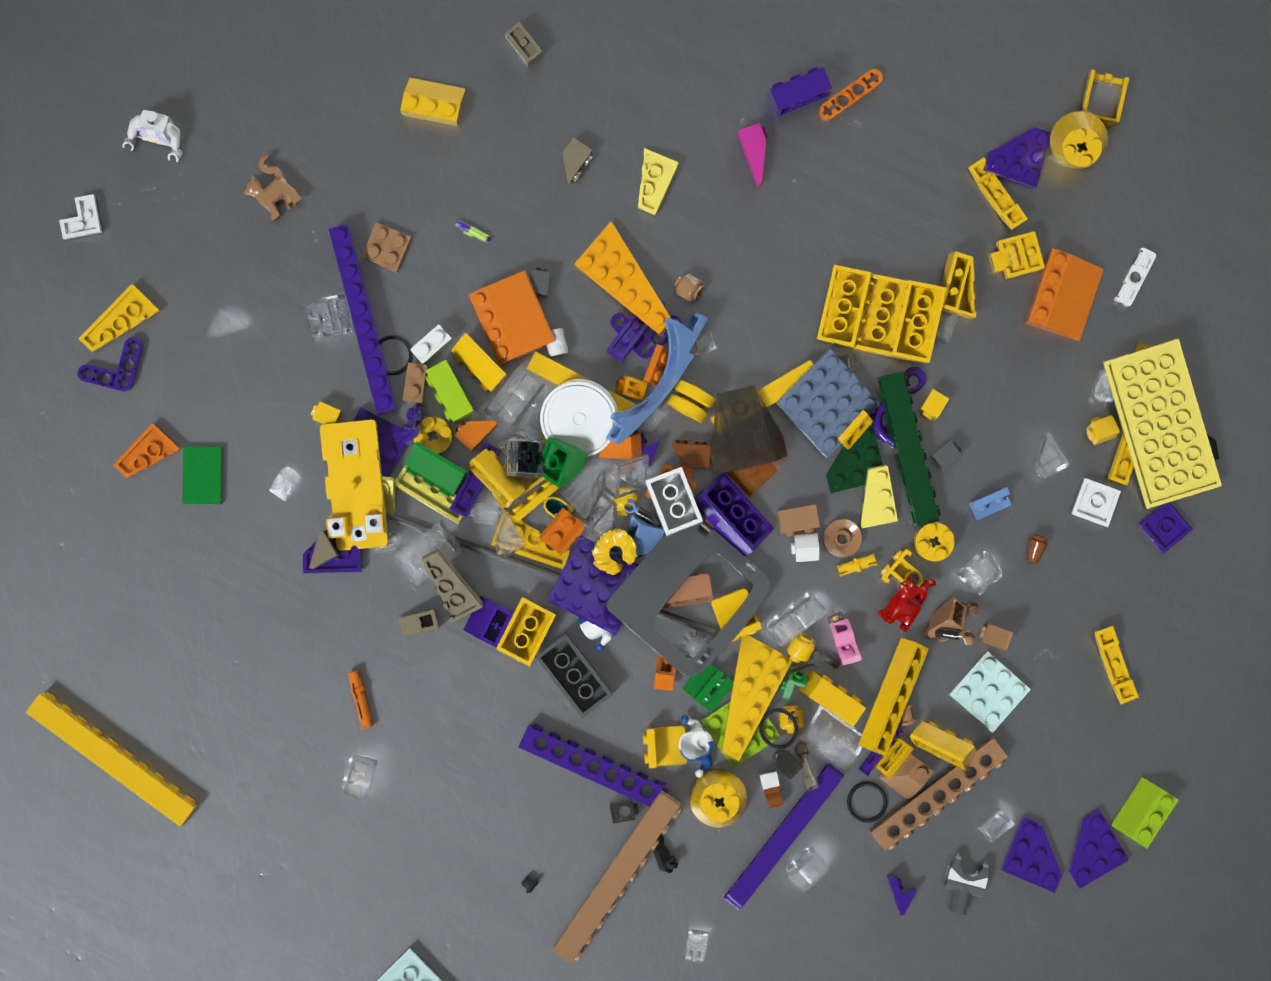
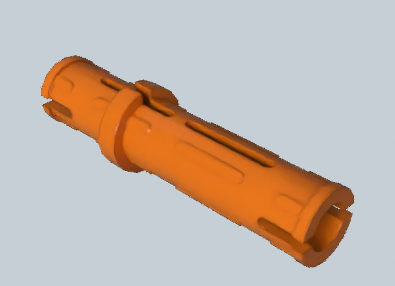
[347,670,373,729]

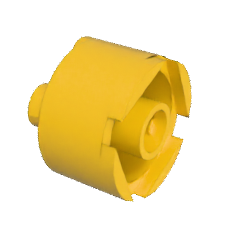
[414,417,454,455]
[913,523,954,561]

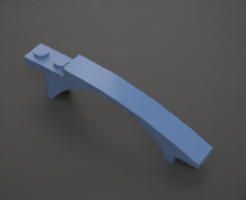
[606,311,708,445]

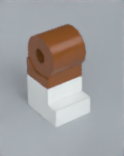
[759,770,783,809]

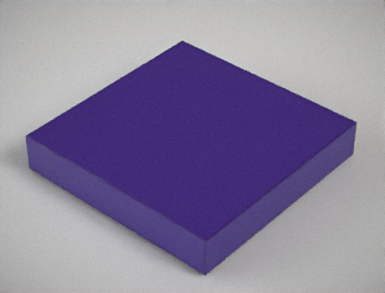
[1138,502,1193,554]

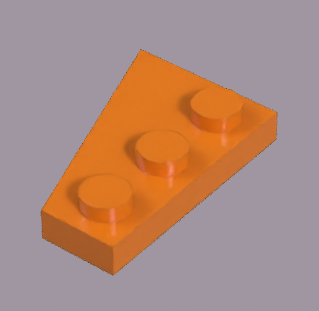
[113,423,182,478]

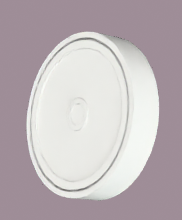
[540,379,618,457]

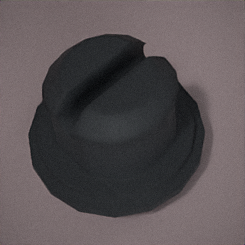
[521,876,538,893]

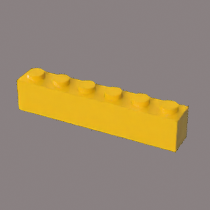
[858,638,929,756]

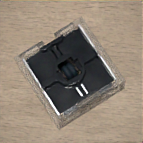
[505,437,543,478]

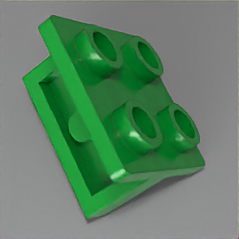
[683,663,733,712]

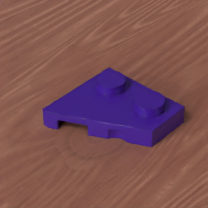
[400,403,424,445]

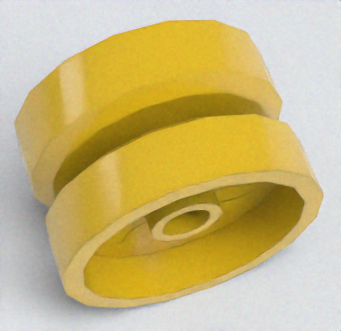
[666,379,716,423]

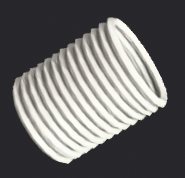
[546,328,569,357]

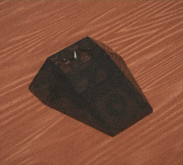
[711,385,788,473]

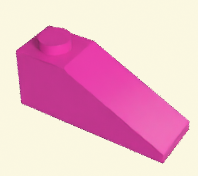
[738,123,768,187]

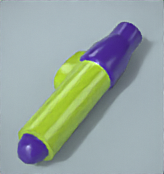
[456,220,491,242]

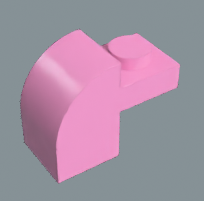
[830,619,861,666]

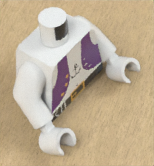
[122,110,182,162]

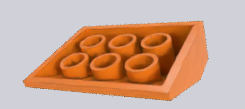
[1025,248,1104,341]
[469,270,555,365]

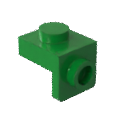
[780,670,808,701]

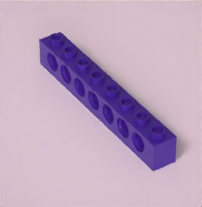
[518,724,669,807]

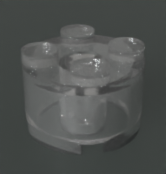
[957,551,1003,595]

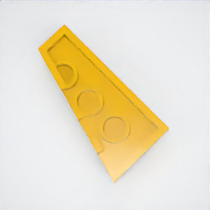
[78,284,160,352]
[491,509,570,569]

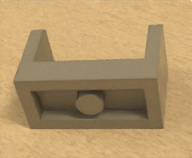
[504,22,544,68]

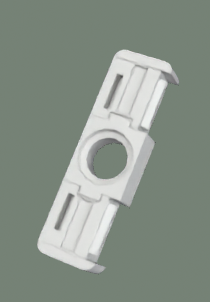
[1114,248,1156,307]

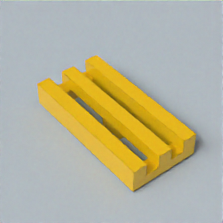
[838,410,873,450]
[875,737,914,779]

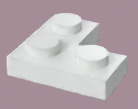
[59,194,102,240]

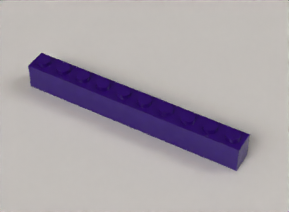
[329,224,398,416]

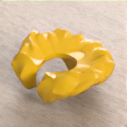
[592,528,637,575]

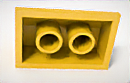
[400,77,466,126]
[451,333,508,393]
[468,449,526,509]
[496,597,556,667]
[910,721,976,771]

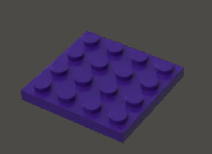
[547,535,639,635]

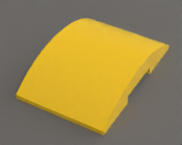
[817,265,947,363]

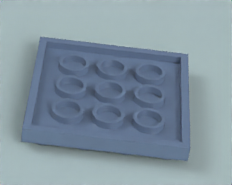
[775,349,880,458]

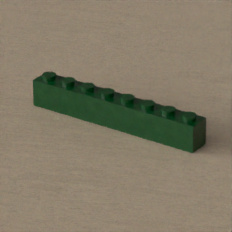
[877,371,941,527]

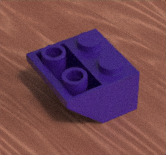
[463,596,514,648]

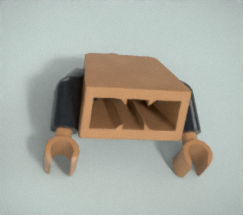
[924,596,979,646]

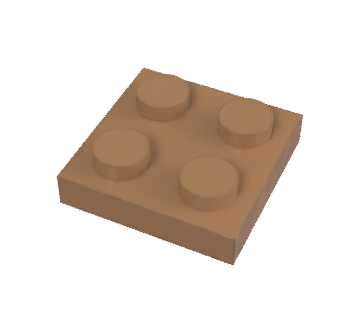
[361,222,412,273]

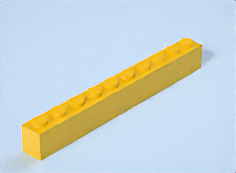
[25,692,198,827]

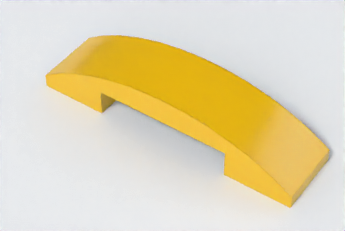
[968,157,1028,230]
[1094,626,1139,704]

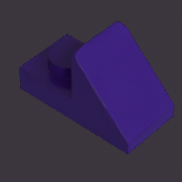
[633,430,660,468]
[887,874,917,916]

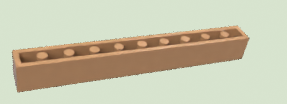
[552,790,681,964]

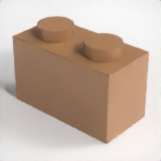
[403,362,429,405]
[777,504,820,537]

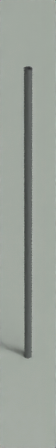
[389,515,716,636]

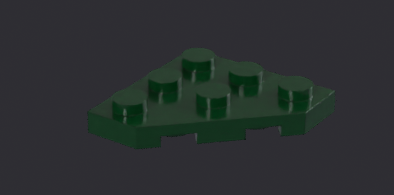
[826,424,883,494]

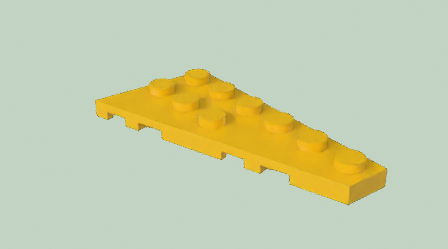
[721,634,792,761]

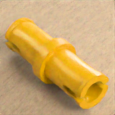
[837,554,877,577]

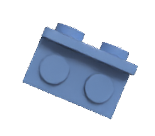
[969,487,1011,520]

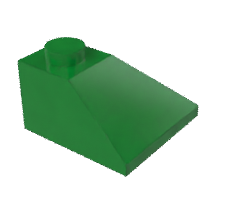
[537,437,588,488]

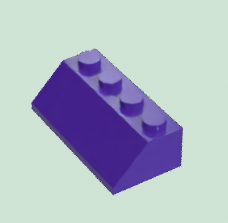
[694,472,774,556]

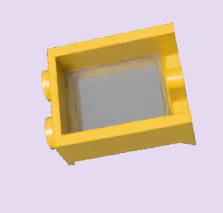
[1080,70,1129,127]

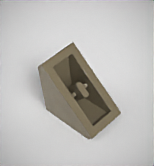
[309,531,339,569]

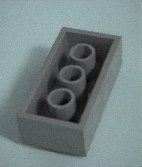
[535,633,613,718]

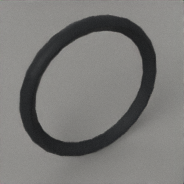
[379,335,413,375]
[759,708,798,749]
[847,782,888,823]

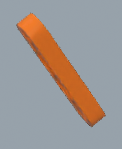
[819,69,883,121]

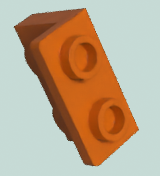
[643,344,669,386]
[539,508,585,556]

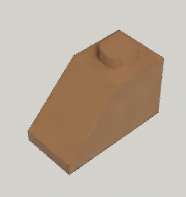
[978,623,1013,651]

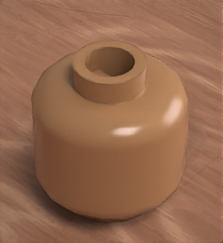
[675,274,704,302]

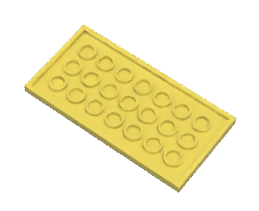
[1103,338,1222,509]

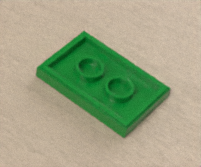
[182,447,223,505]

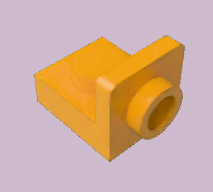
[615,376,648,401]

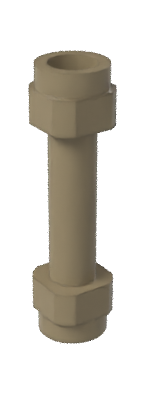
[795,743,819,790]

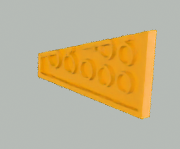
[574,221,671,336]

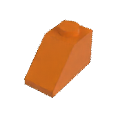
[455,421,499,452]
[599,433,642,459]
[653,647,678,691]

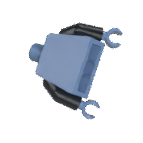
[610,499,665,559]

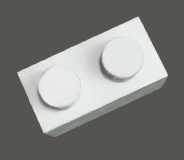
[410,324,453,365]

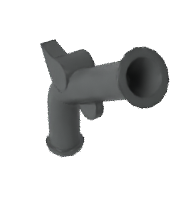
[791,646,840,671]

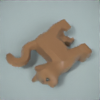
[244,155,303,222]

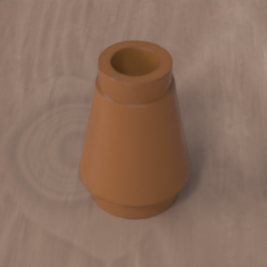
[1027,534,1048,564]

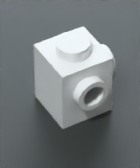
[791,533,819,562]

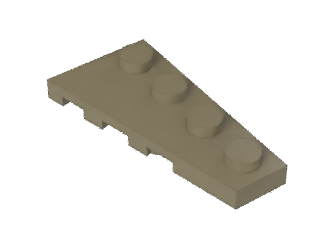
[421,548,483,623]

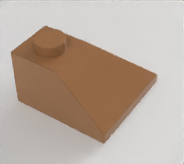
[878,753,934,800]

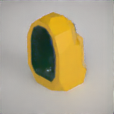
[543,495,574,518]

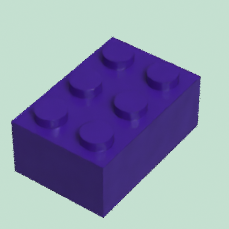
[768,67,832,117]

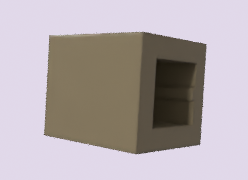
[562,137,593,184]
[398,609,440,637]

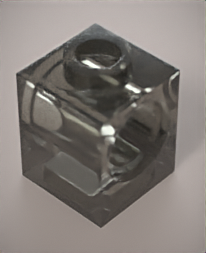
[610,799,639,824]

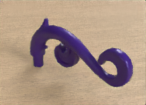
[870,367,926,447]

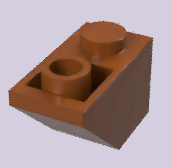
[672,440,711,469]

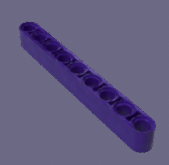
[724,763,844,910]

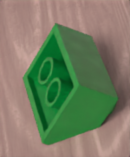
[404,441,466,498]

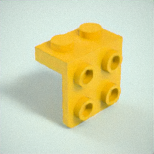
[711,588,762,641]
[643,726,687,768]

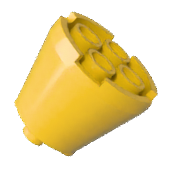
[1050,111,1108,169]
[690,769,747,828]

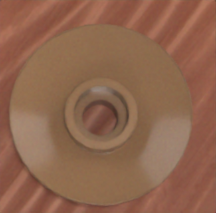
[823,519,862,557]

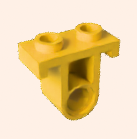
[880,549,923,587]

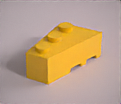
[940,251,976,319]
[797,669,866,727]

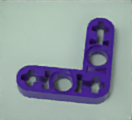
[610,313,682,359]
[77,337,143,392]

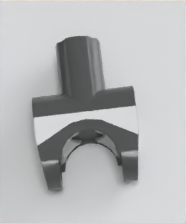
[944,853,989,915]

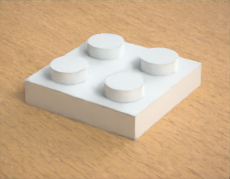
[1071,478,1121,527]

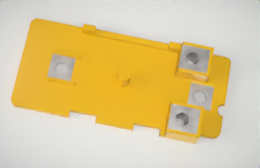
[320,420,389,550]

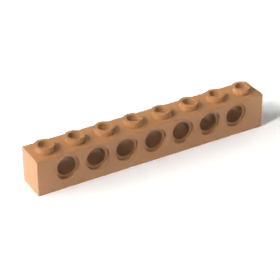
[870,737,1008,851]

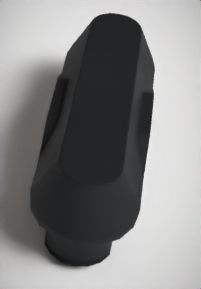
[653,834,678,873]

